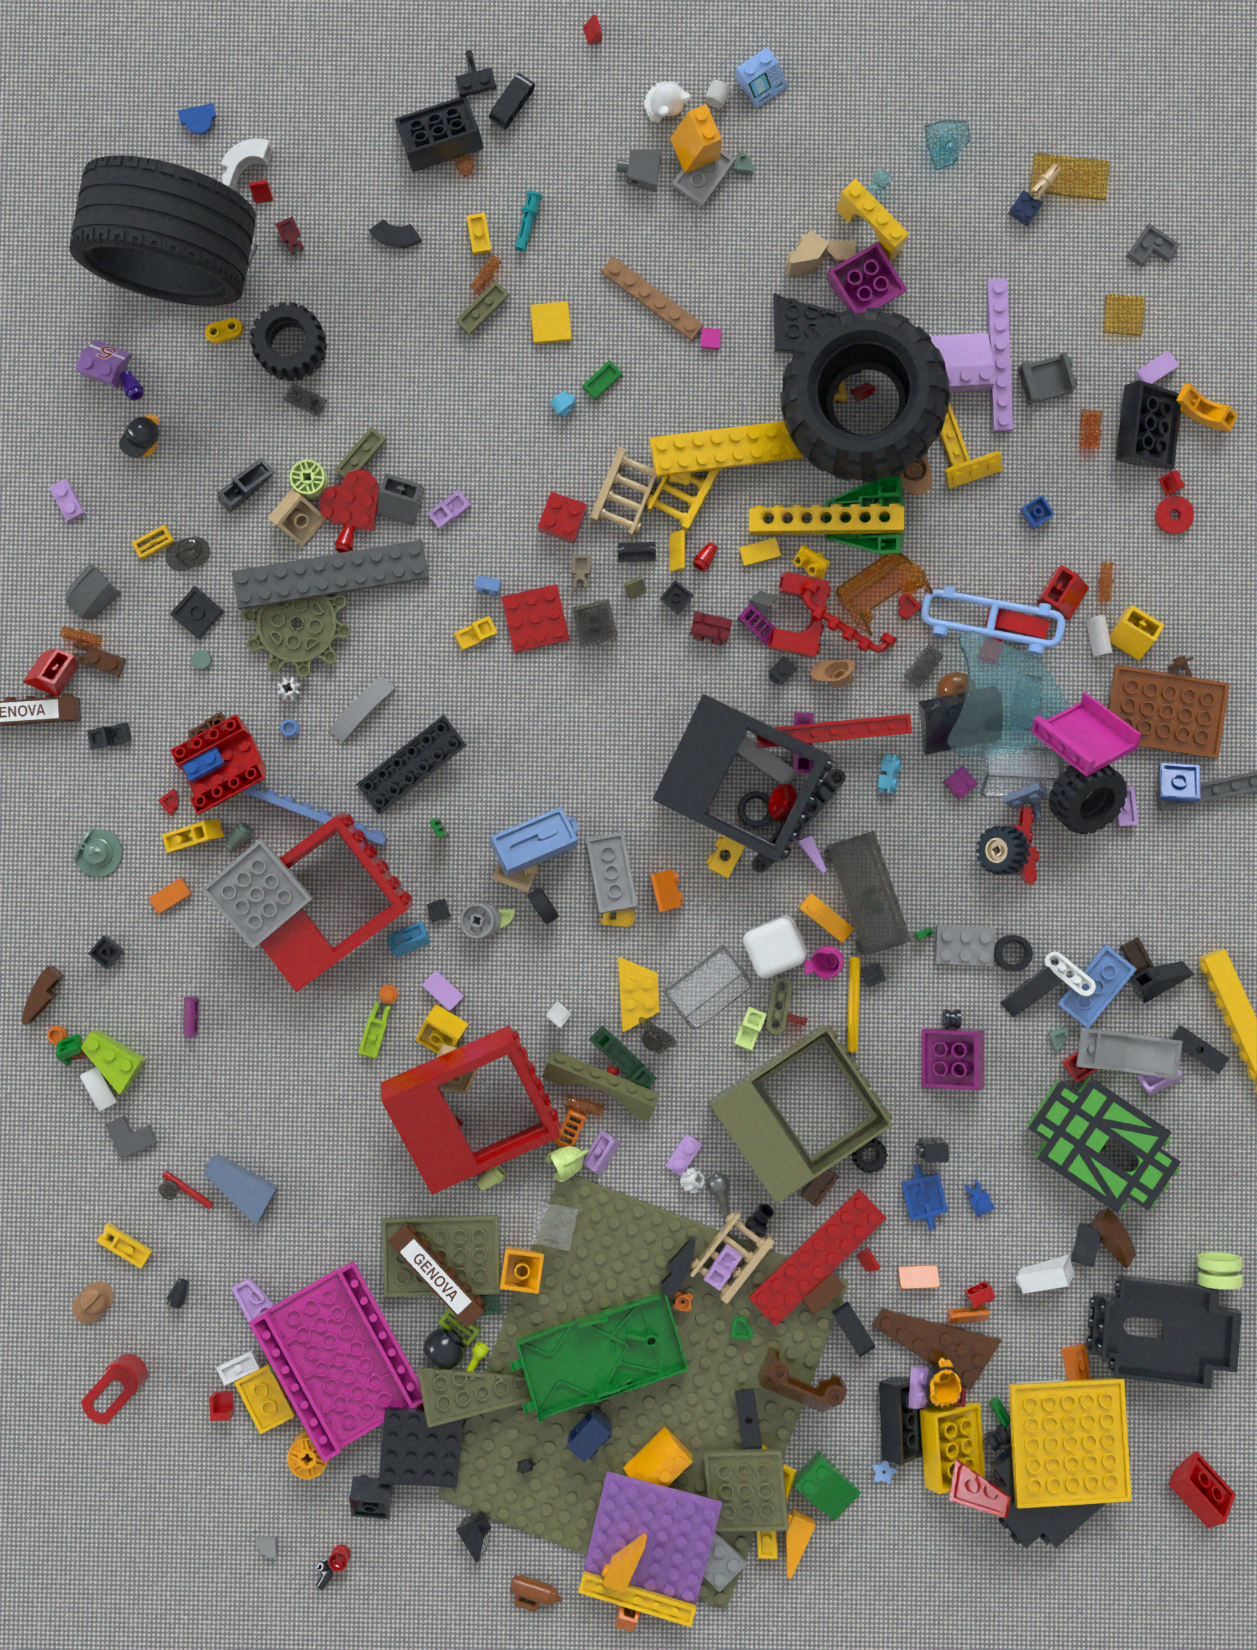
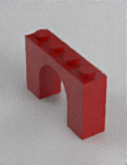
[767,572,831,658]

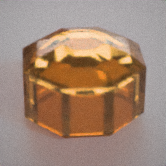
[456,155,475,177]

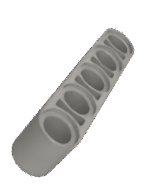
[736,735,798,785]

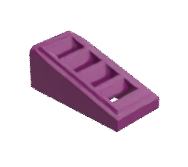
[737,603,776,645]

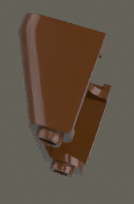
[758,1347,848,1412]

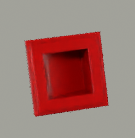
[583,14,602,45]
[249,180,273,204]
[850,382,876,402]
[856,1248,880,1271]

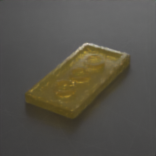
[1029,153,1110,201]

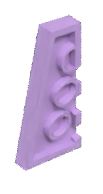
[231,1277,274,1322]

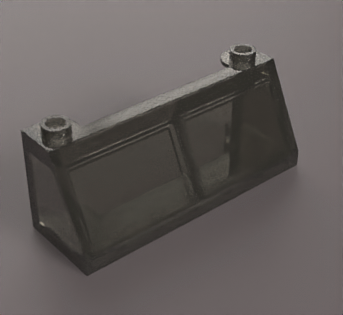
[824,830,912,955]

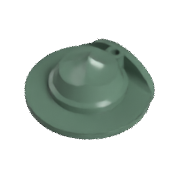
[74,829,123,877]

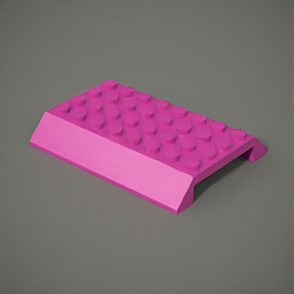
[248,1261,423,1463]

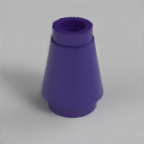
[120,370,144,401]

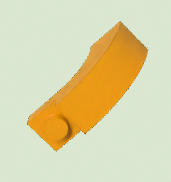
[1176,383,1238,432]

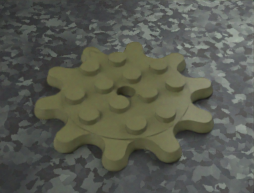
[242,595,351,677]

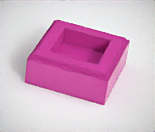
[700,328,721,350]

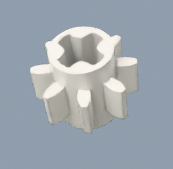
[277,677,301,701]
[680,1168,704,1193]

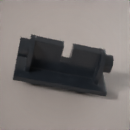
[618,542,656,562]

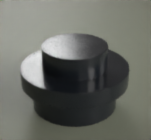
[517,1458,536,1474]

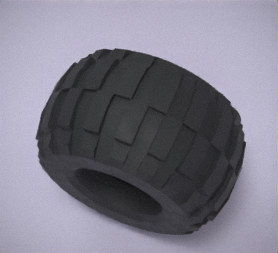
[780,308,950,482]

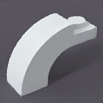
[221,139,273,191]

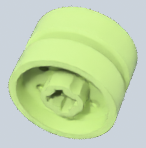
[290,459,329,499]

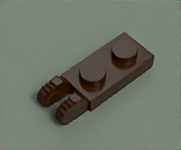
[70,642,126,677]

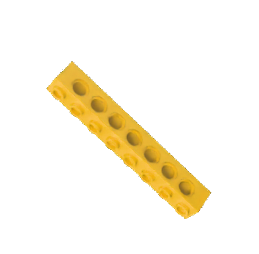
[749,504,904,535]

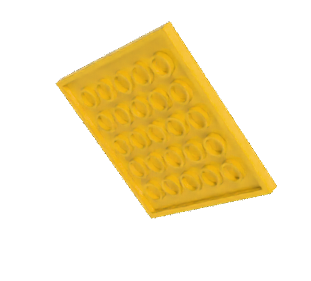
[1008,1378,1132,1509]

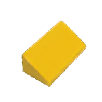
[669,530,685,572]

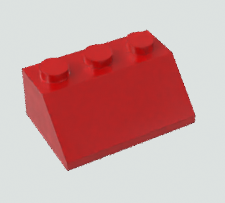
[1168,1451,1236,1528]

